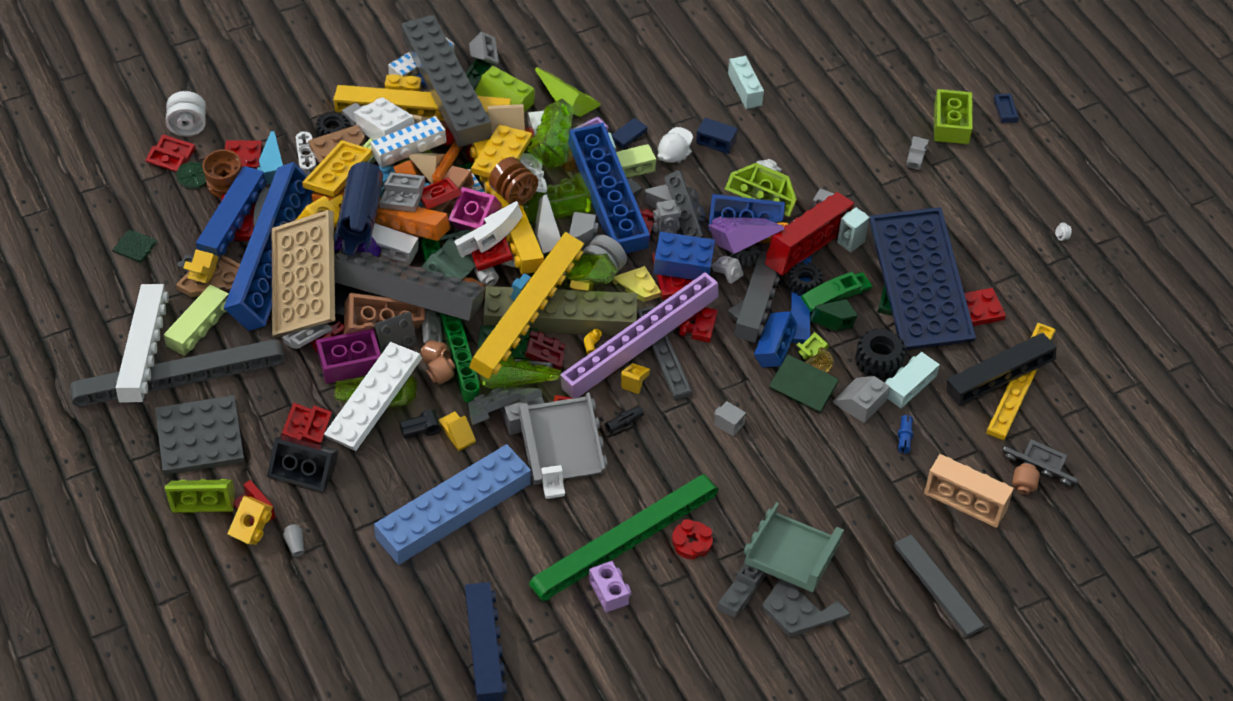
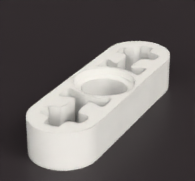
[296,132,316,173]

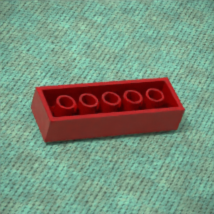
[765,192,854,275]

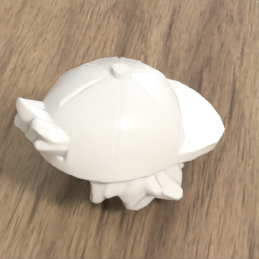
[657,127,693,163]

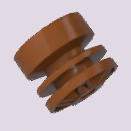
[202,149,242,198]
[489,157,539,206]

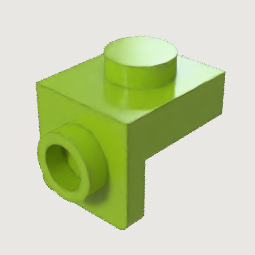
[797,332,829,363]

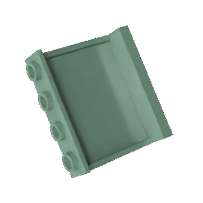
[743,502,844,592]

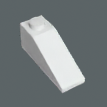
[534,194,561,255]

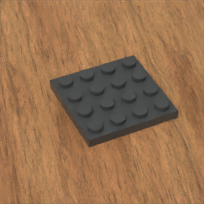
[155,395,244,475]

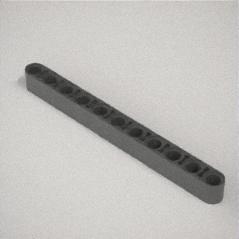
[70,340,285,407]

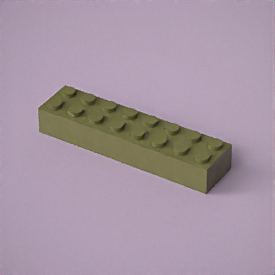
[483,286,637,336]

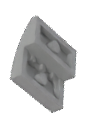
[379,172,425,212]
[282,323,332,349]

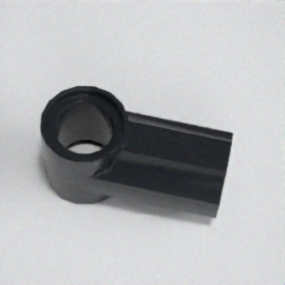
[399,409,442,438]

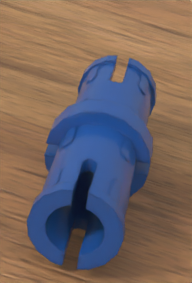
[898,415,913,454]

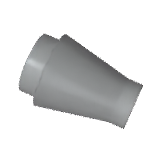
[283,524,305,557]

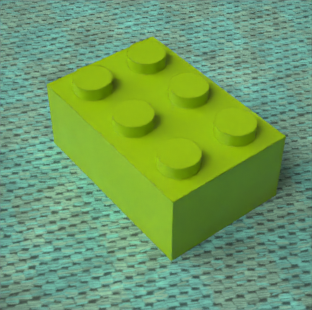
[934,89,972,144]

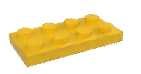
[471,125,532,178]
[302,140,373,197]

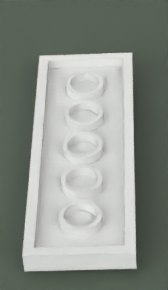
[324,342,422,451]

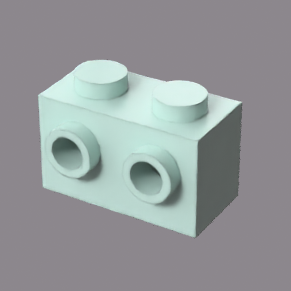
[837,208,869,253]

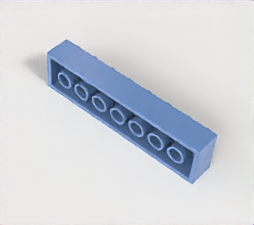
[374,444,531,565]

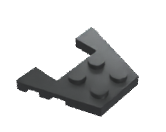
[468,387,543,425]
[762,579,850,637]

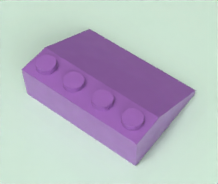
[708,217,784,254]

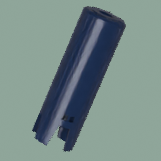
[334,162,383,256]

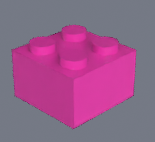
[449,187,502,232]

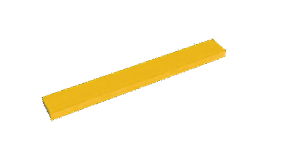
[986,323,1056,440]

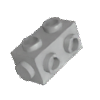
[652,200,681,239]

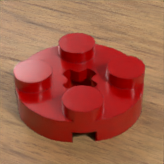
[672,519,713,559]

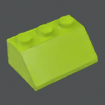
[475,66,535,112]
[165,479,235,513]

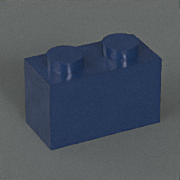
[696,118,738,154]

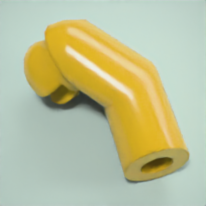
[584,329,602,355]

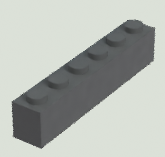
[733,250,781,343]

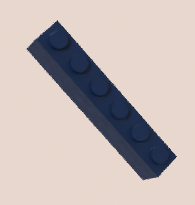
[465,582,507,701]

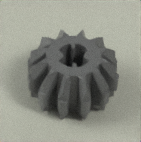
[730,243,761,269]

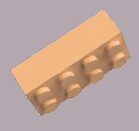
[924,454,1014,528]

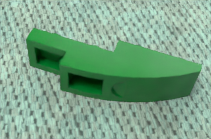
[801,272,873,312]

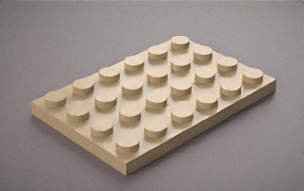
[272,210,335,337]

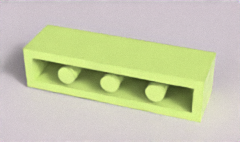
[616,144,656,178]
[164,285,229,356]

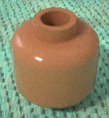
[421,340,451,365]
[426,356,456,385]
[1012,464,1040,495]

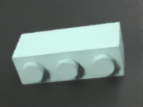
[728,56,764,109]
[885,352,940,409]

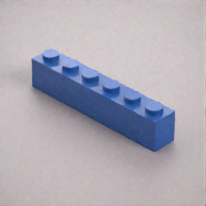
[196,166,266,261]

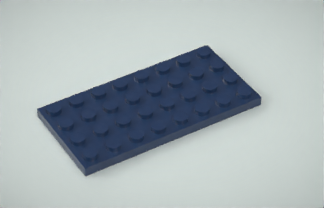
[869,207,976,350]

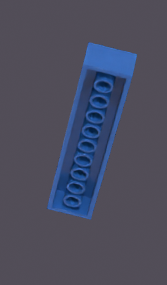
[224,162,315,331]

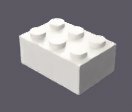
[354,97,415,140]

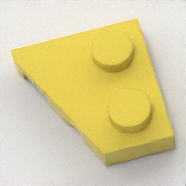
[612,266,661,302]

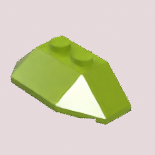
[725,163,797,217]

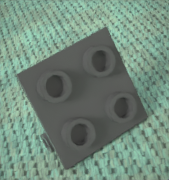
[375,312,418,354]

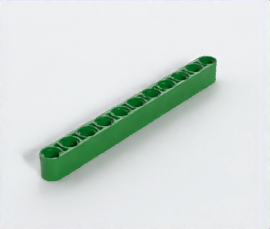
[422,238,480,403]
[529,474,719,601]

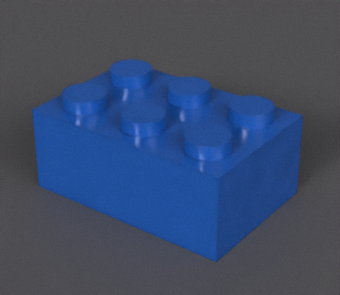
[653,232,715,280]

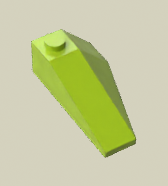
[535,67,601,117]

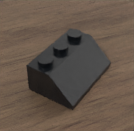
[267,435,339,492]

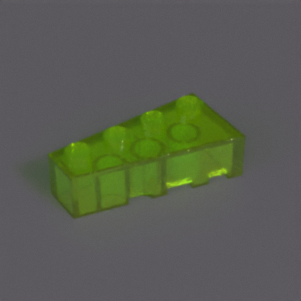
[527,98,574,170]
[522,173,591,224]

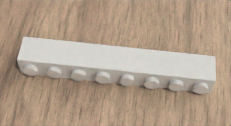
[116,284,169,402]

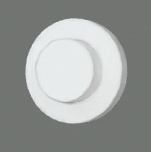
[1055,223,1071,241]

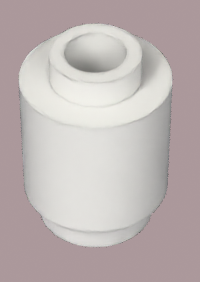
[474,266,499,286]

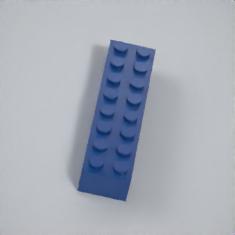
[568,122,650,253]

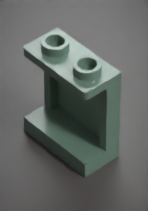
[422,237,476,281]

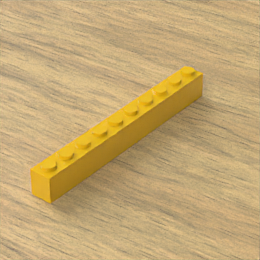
[333,85,511,121]
[470,139,544,275]
[469,232,584,380]

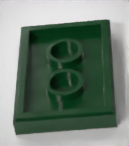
[769,355,839,414]

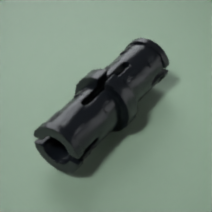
[605,405,644,434]

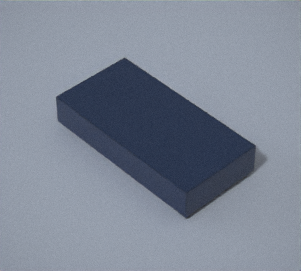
[993,94,1019,123]
[612,118,648,149]

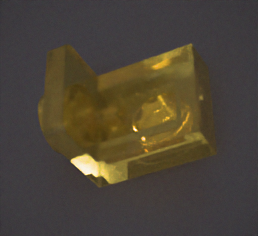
[805,347,834,373]

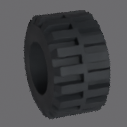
[855,328,906,380]

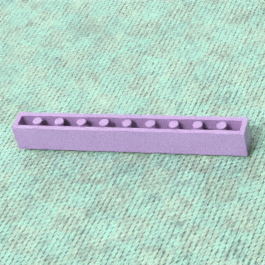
[560,272,719,398]

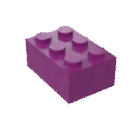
[316,328,381,384]

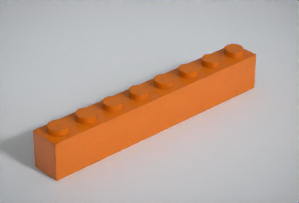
[311,189,450,241]

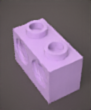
[589,561,631,613]

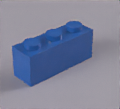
[754,311,798,368]

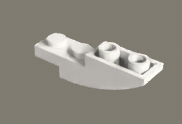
[454,201,523,258]

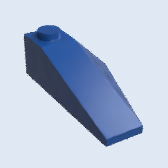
[708,194,785,231]

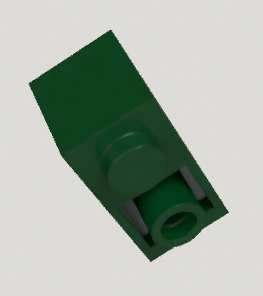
[810,299,858,331]

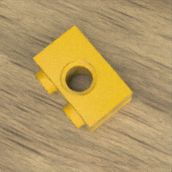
[228,496,273,545]

